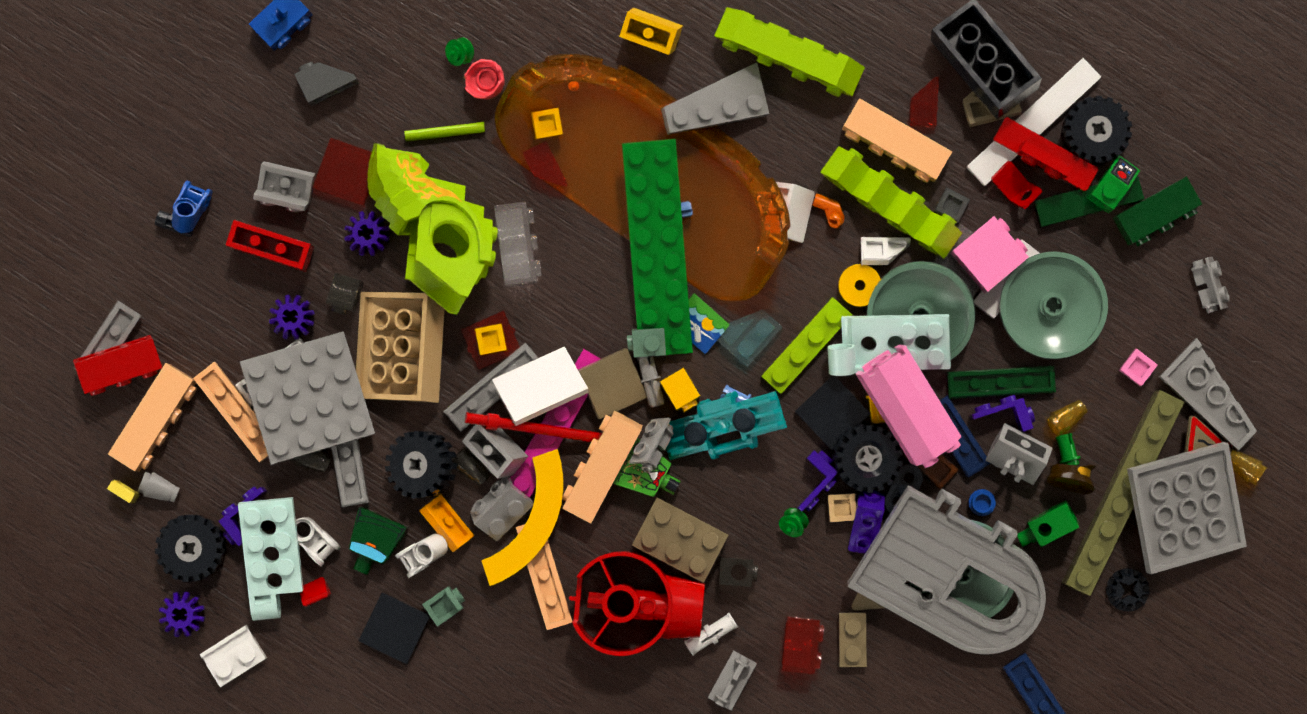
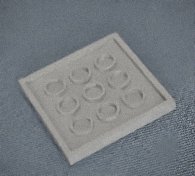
[240,331,375,465]
[1127,442,1247,574]

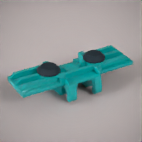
[666,391,787,460]

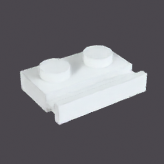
[200,625,267,687]

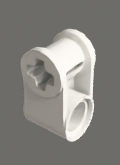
[296,517,341,566]
[395,534,448,578]

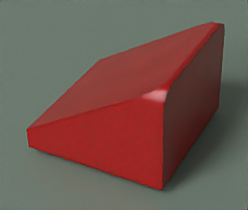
[300,577,331,607]

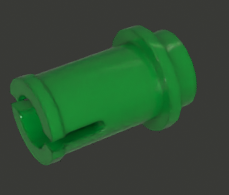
[1055,433,1081,465]

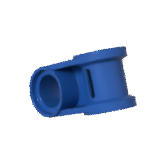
[171,180,213,233]

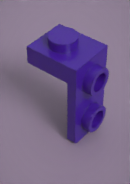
[970,395,1035,432]
[797,450,838,512]
[219,486,267,546]
[848,490,885,554]

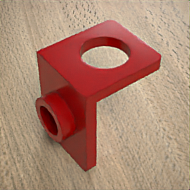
[991,161,1042,209]

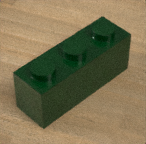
[1112,176,1202,247]

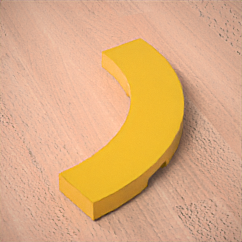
[481,449,563,586]

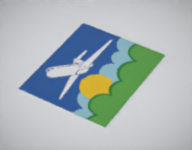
[689,293,730,354]

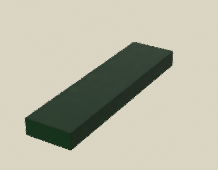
[1034,175,1144,228]
[947,366,1056,399]

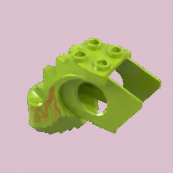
[367,143,498,315]

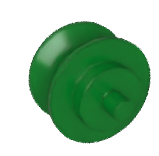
[445,37,474,66]
[779,508,809,537]

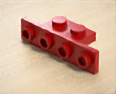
[993,117,1098,191]

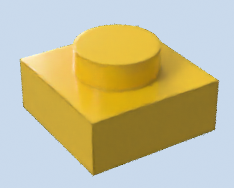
[531,108,563,139]
[475,324,507,355]

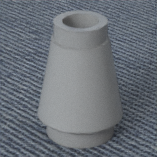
[137,472,180,503]

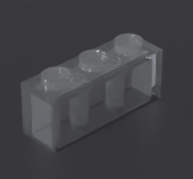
[494,202,542,287]

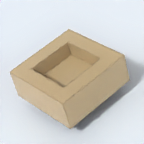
[827,493,856,522]

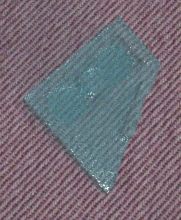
[709,309,782,367]

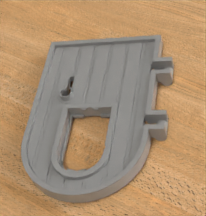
[848,485,1046,654]

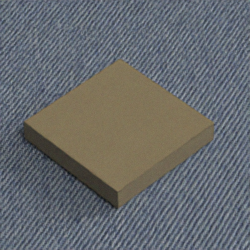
[578,348,647,419]

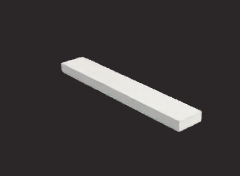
[966,58,1101,186]

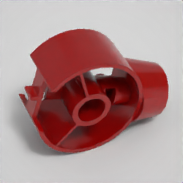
[569,551,705,656]

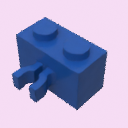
[249,0,312,51]

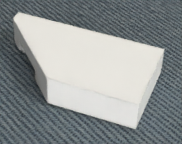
[860,237,911,265]

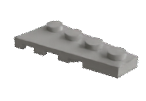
[661,63,769,135]
[1159,338,1257,451]

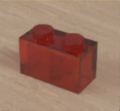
[781,616,824,674]

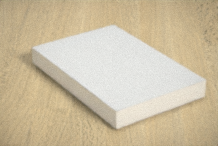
[492,347,589,426]

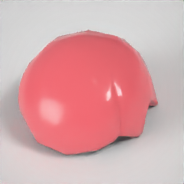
[464,59,505,100]

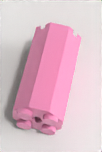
[856,345,961,468]

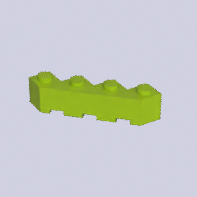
[714,7,865,97]
[821,146,962,259]

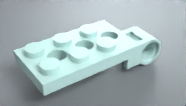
[238,497,304,621]

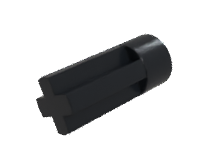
[155,210,194,237]

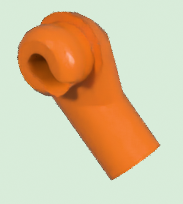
[812,193,844,228]

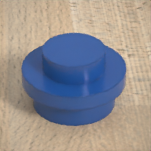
[968,489,996,516]

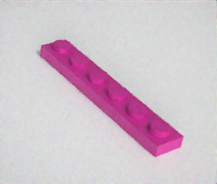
[510,349,600,498]

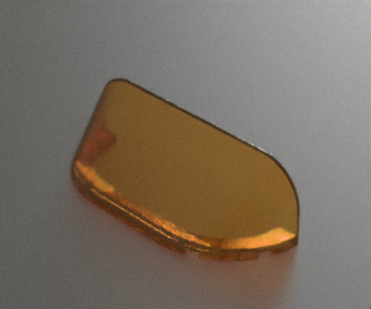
[495,54,790,301]

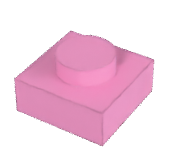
[1119,349,1158,386]

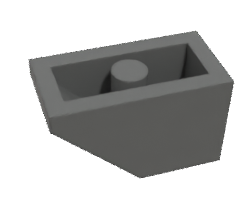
[294,62,359,106]

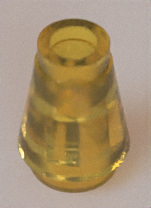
[1046,400,1088,436]
[1230,449,1267,485]

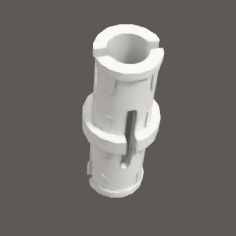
[684,613,738,656]

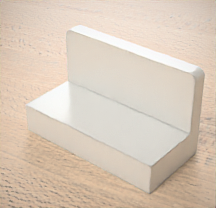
[763,182,815,243]

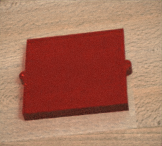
[461,310,520,370]

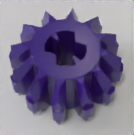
[345,211,390,256]
[269,295,315,340]
[159,592,205,637]

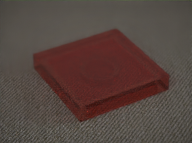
[313,138,372,206]

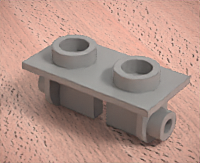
[1191,257,1230,313]
[629,418,674,473]
[708,650,757,710]

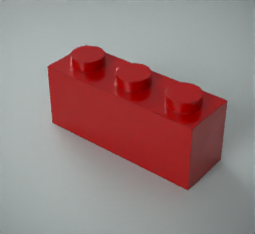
[226,220,314,272]
[73,335,162,396]

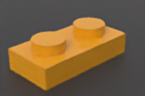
[420,495,474,552]

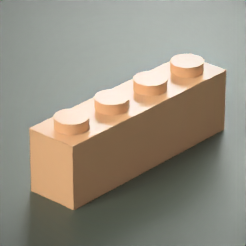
[842,98,952,183]
[108,363,197,472]
[562,410,643,523]

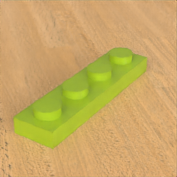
[761,297,852,394]

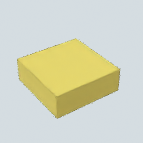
[107,480,140,503]

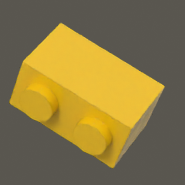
[619,8,683,55]
[660,368,700,413]

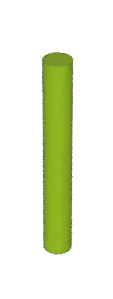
[405,122,485,142]

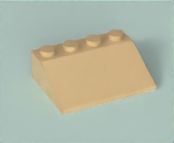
[356,292,445,403]

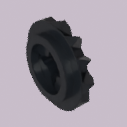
[1106,568,1150,611]

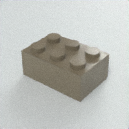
[632,498,728,583]

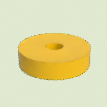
[838,264,881,307]

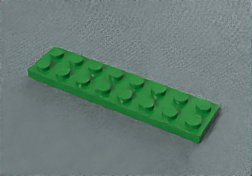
[622,139,693,355]

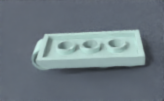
[828,314,951,376]

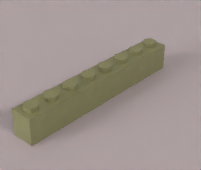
[1061,390,1184,596]

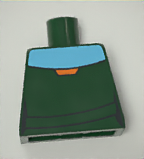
[349,507,409,575]

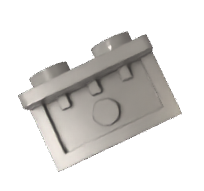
[253,161,315,212]
[470,477,534,541]

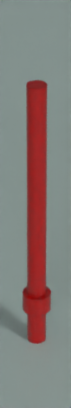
[465,412,602,442]

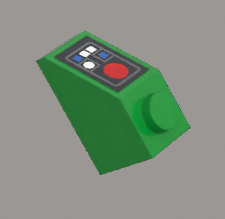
[1087,155,1140,214]

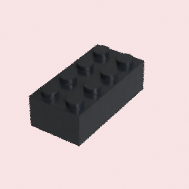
[930,0,1042,120]

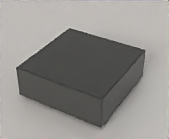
[934,187,970,224]

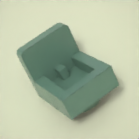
[627,328,666,357]
[422,586,465,626]

